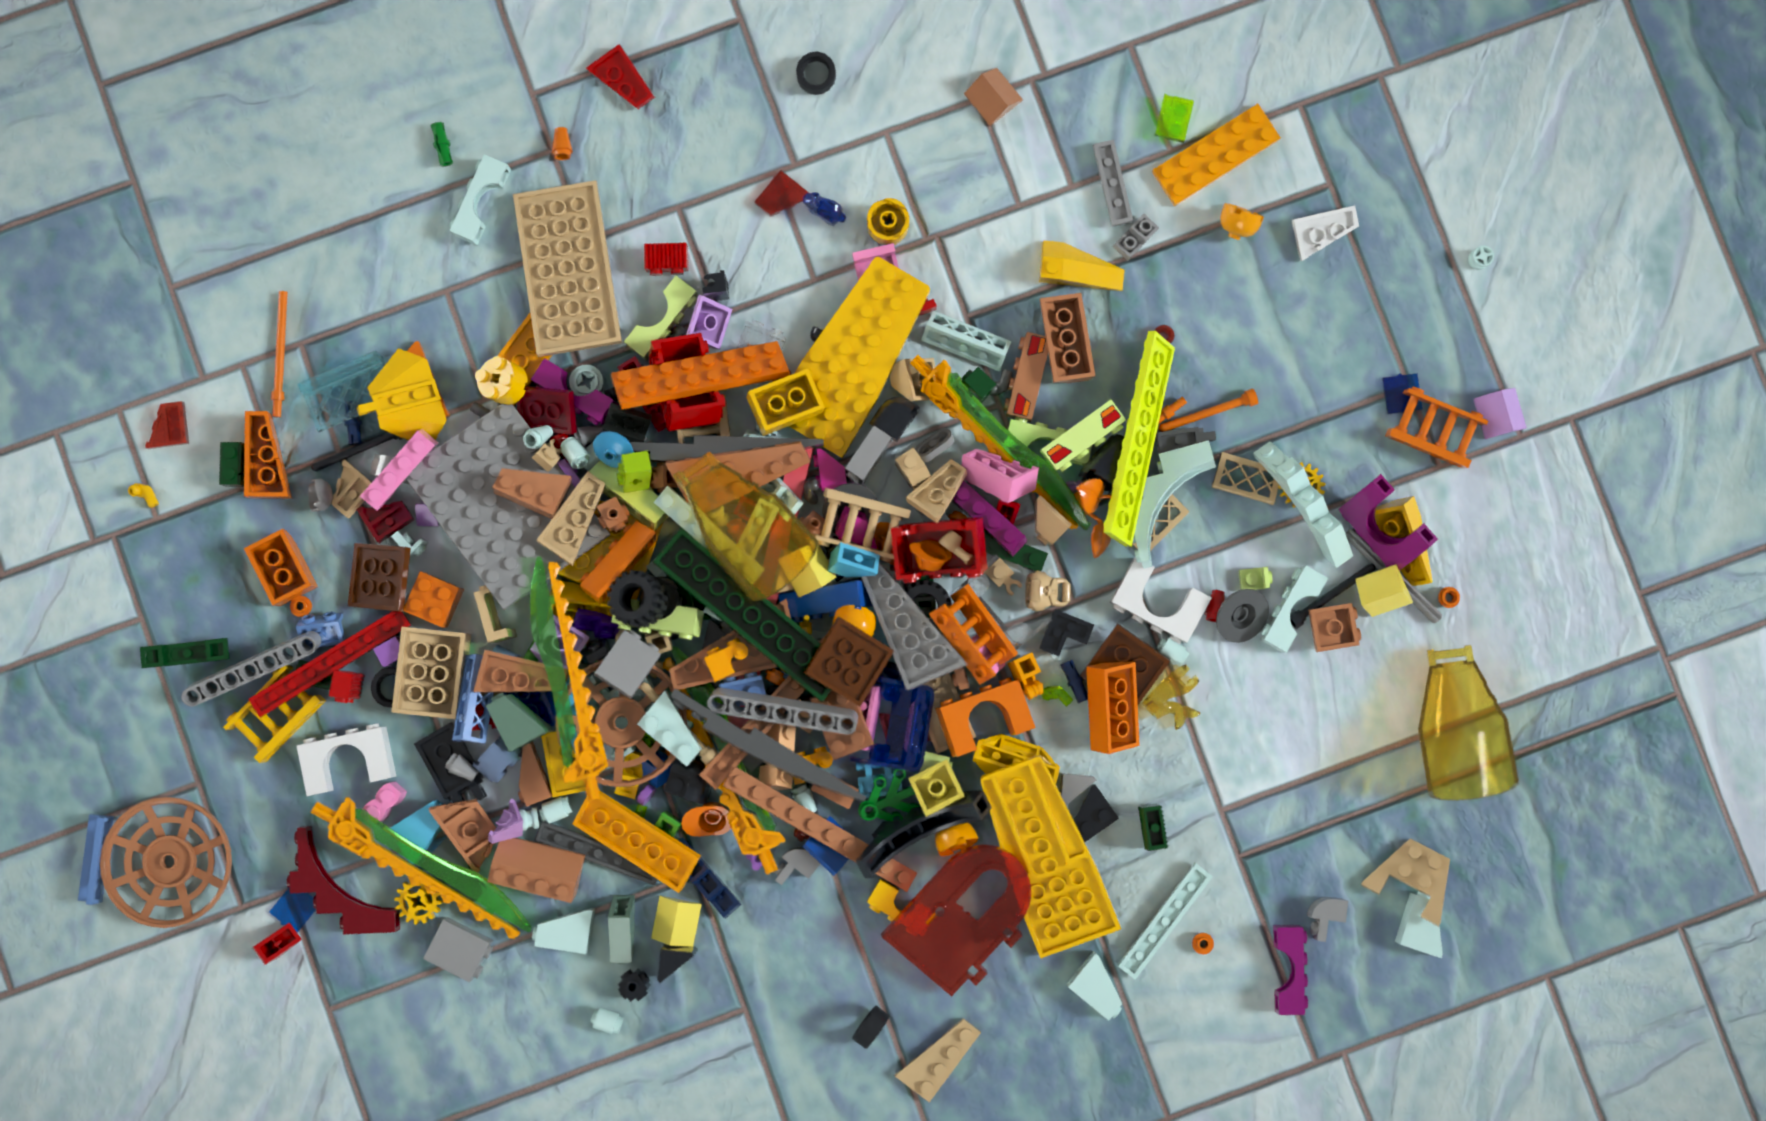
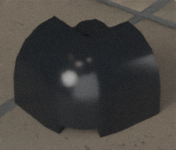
[869,397,920,442]
[664,755,712,804]

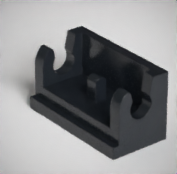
[702,270,730,301]

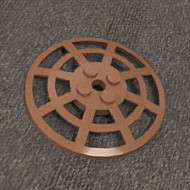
[556,660,687,787]
[100,797,232,928]

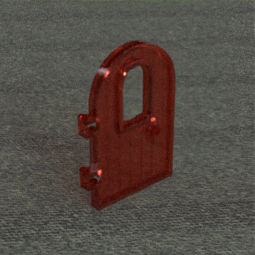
[881,845,1031,997]

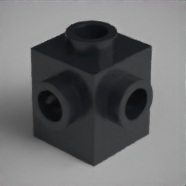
[618,968,651,1002]

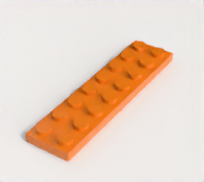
[611,341,789,410]

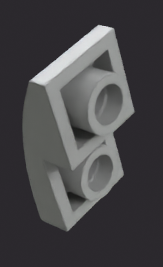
[1113,214,1159,261]

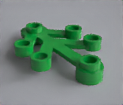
[858,766,921,821]

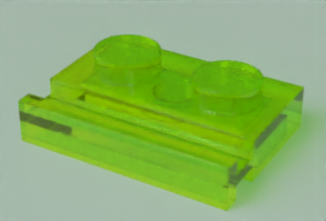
[1154,94,1194,143]

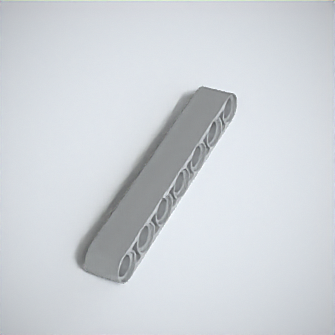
[181,631,321,707]
[707,688,859,734]

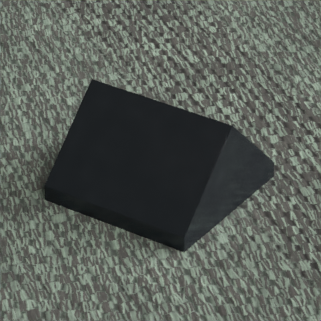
[657,944,698,983]

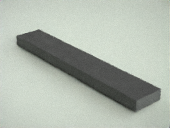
[534,820,657,886]

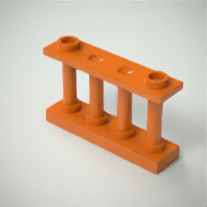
[1385,387,1488,469]
[929,584,1018,684]

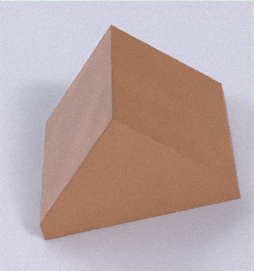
[964,68,1023,126]

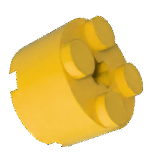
[867,198,909,245]
[475,356,528,405]

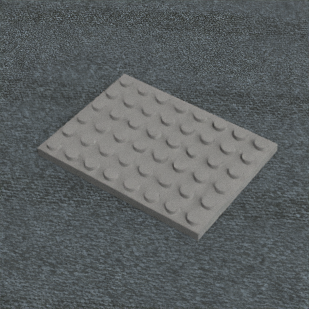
[406,404,610,610]

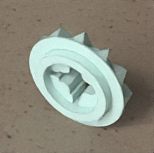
[569,365,604,396]

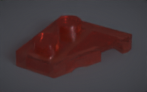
[754,170,812,217]

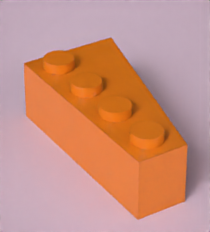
[244,411,293,499]

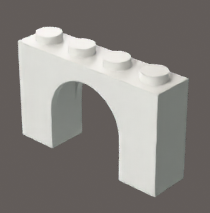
[1109,557,1211,644]
[297,723,397,796]

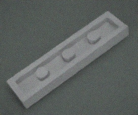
[1093,140,1133,227]

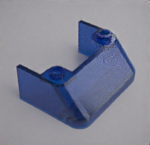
[850,677,934,771]

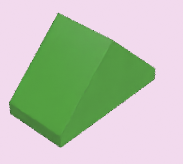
[655,810,682,838]

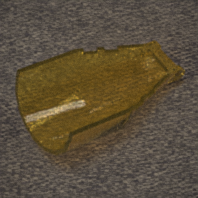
[673,452,818,601]
[1418,645,1519,801]

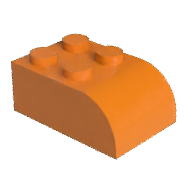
[244,529,318,607]

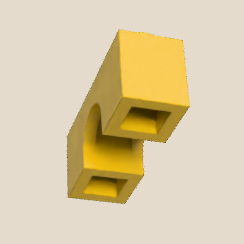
[867,878,936,936]

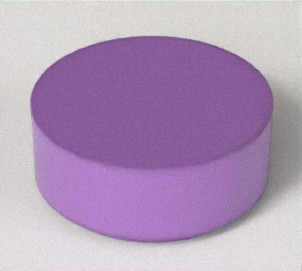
[637,784,656,806]

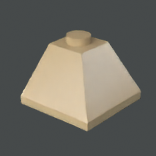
[889,358,935,402]
[1034,495,1072,546]

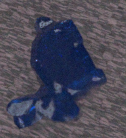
[803,192,846,226]

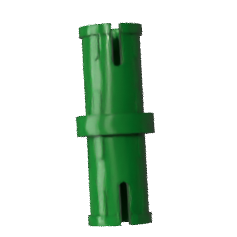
[430,122,453,167]

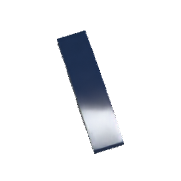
[678,837,742,919]

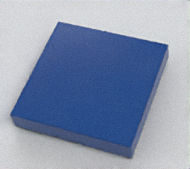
[802,816,849,876]

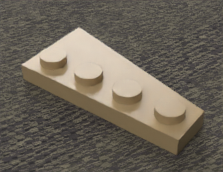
[537,471,605,566]
[895,1018,981,1102]

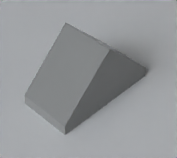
[1060,773,1096,806]

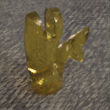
[1142,664,1201,730]

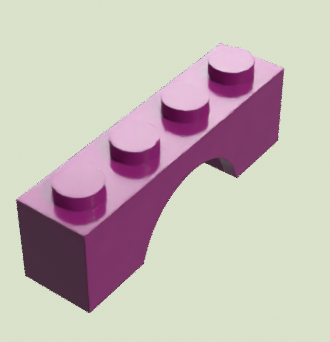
[531,358,619,425]
[951,481,1027,557]
[1273,925,1308,1015]

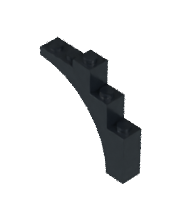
[856,790,992,878]

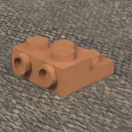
[1308,603,1361,652]

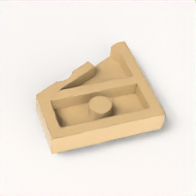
[331,460,372,519]

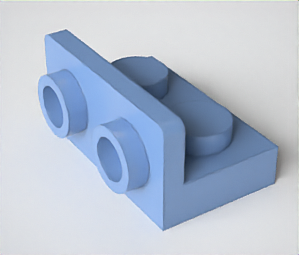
[296,611,346,647]
[719,672,766,706]

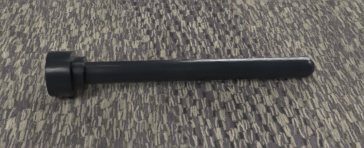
[311,432,403,472]
[1290,563,1375,629]

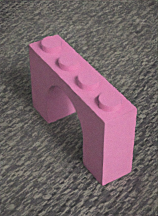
[360,429,438,510]

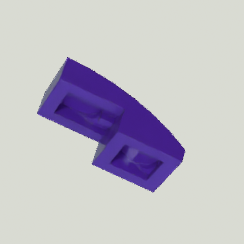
[572,608,619,639]

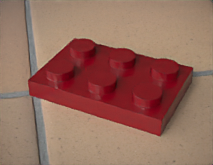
[516,386,577,435]

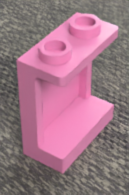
[852,243,899,280]

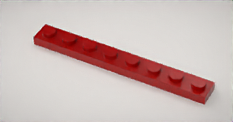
[248,611,412,718]

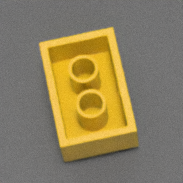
[746,369,825,436]

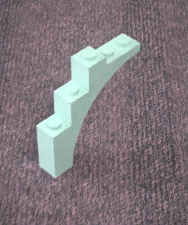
[1132,440,1216,569]
[1253,441,1353,568]

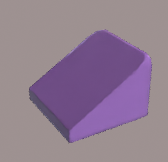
[415,504,439,527]

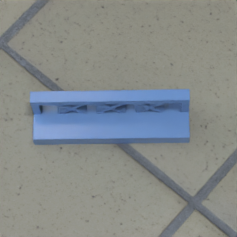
[452,654,494,744]
[78,814,114,905]

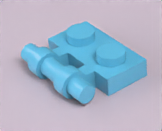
[856,756,902,798]

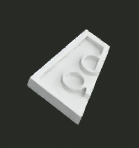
[1292,206,1359,261]

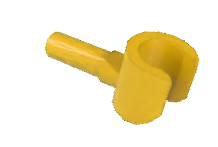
[799,615,812,635]

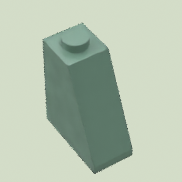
[486,693,553,752]
[608,895,635,964]

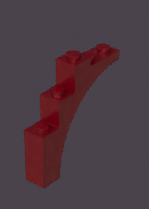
[287,826,400,935]

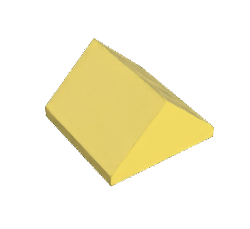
[778,540,836,598]
[1355,564,1413,617]
[908,759,965,817]
[651,895,702,947]

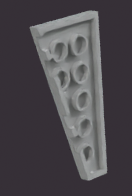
[862,562,968,690]

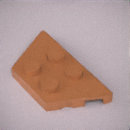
[428,799,497,874]

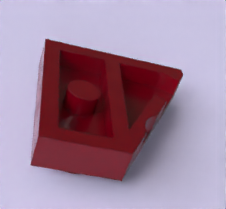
[356,501,415,544]

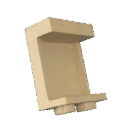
[474,585,517,643]

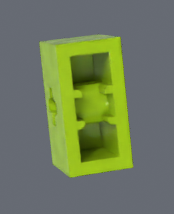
[617,451,652,493]

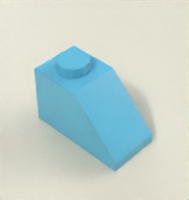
[828,542,880,578]

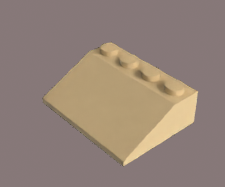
[391,627,472,719]

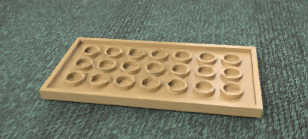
[513,180,622,357]

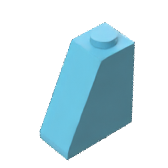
[389,800,444,865]

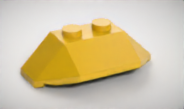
[972,734,1060,784]

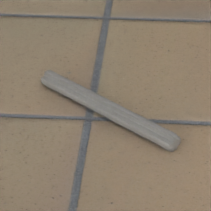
[1345,528,1442,623]

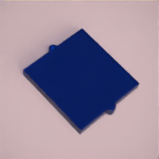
[1382,373,1423,415]
[269,888,316,933]

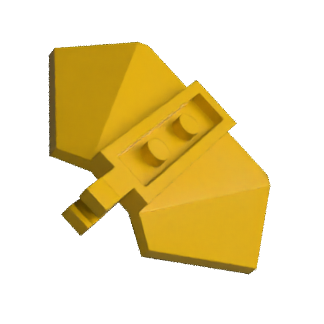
[357,348,447,441]

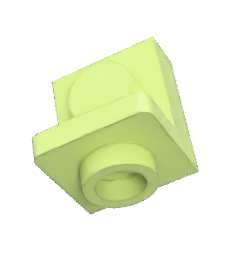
[1238,567,1273,590]

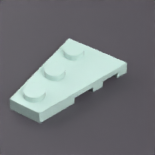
[637,690,702,766]

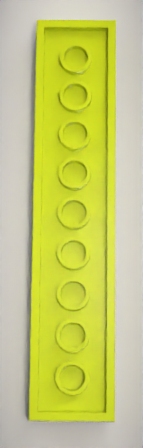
[1103,331,1175,547]

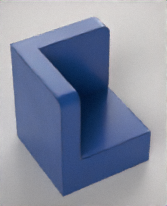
[642,750,672,788]

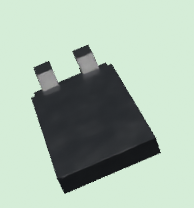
[414,722,487,803]

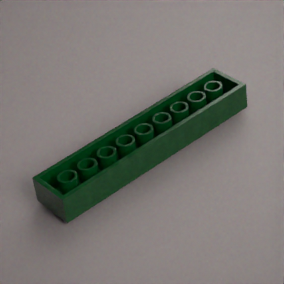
[653,528,832,702]

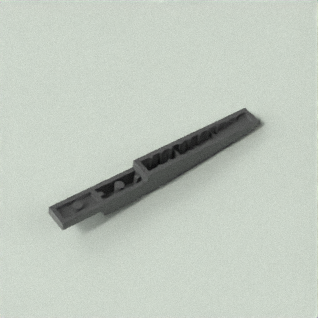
[630,435,824,462]
[670,689,866,802]

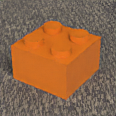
[404,571,465,628]

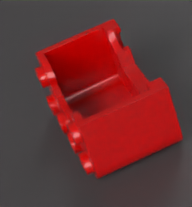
[649,333,725,431]
[891,517,988,583]

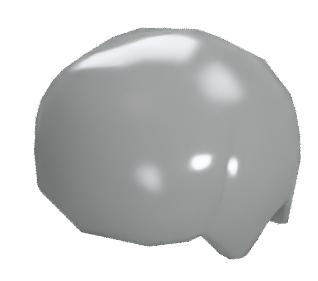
[308,479,333,512]

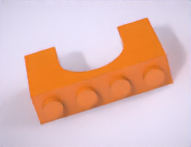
[935,677,1035,757]

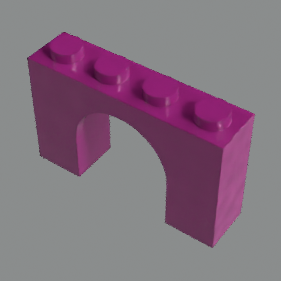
[1338,474,1438,571]

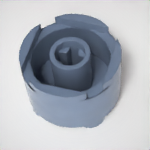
[473,735,522,783]

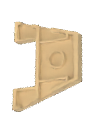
[1361,839,1450,927]

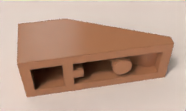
[518,741,552,807]

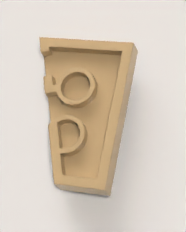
[906,459,967,523]

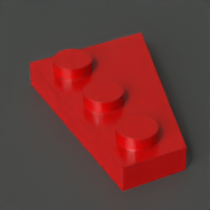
[586,44,655,109]

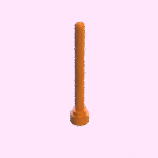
[1159,388,1259,432]

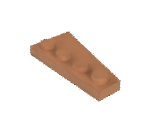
[473,650,569,693]

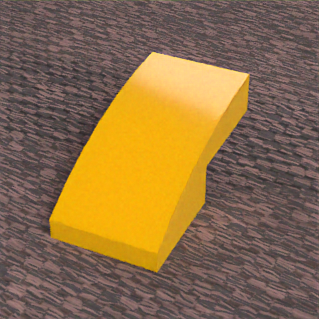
[614,751,644,799]

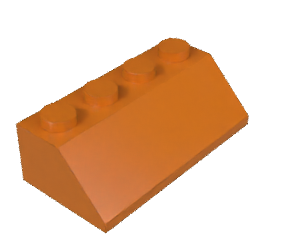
[580,521,656,605]
[1086,662,1140,754]

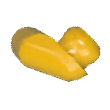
[128,483,159,508]

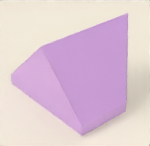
[489,799,523,844]

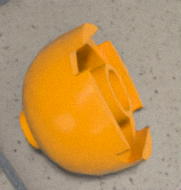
[1220,203,1264,240]
[833,605,876,637]
[935,822,979,857]

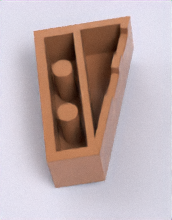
[492,468,572,519]

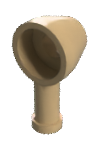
[938,530,975,565]

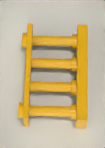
[223,665,326,763]

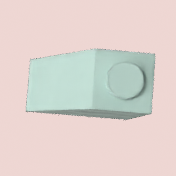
[1395,891,1443,958]
[532,908,596,954]
[1067,951,1122,1021]

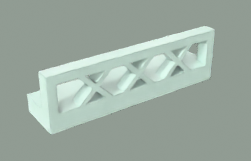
[921,311,1011,371]

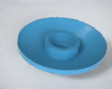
[593,431,634,468]

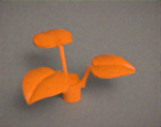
[1071,478,1111,558]

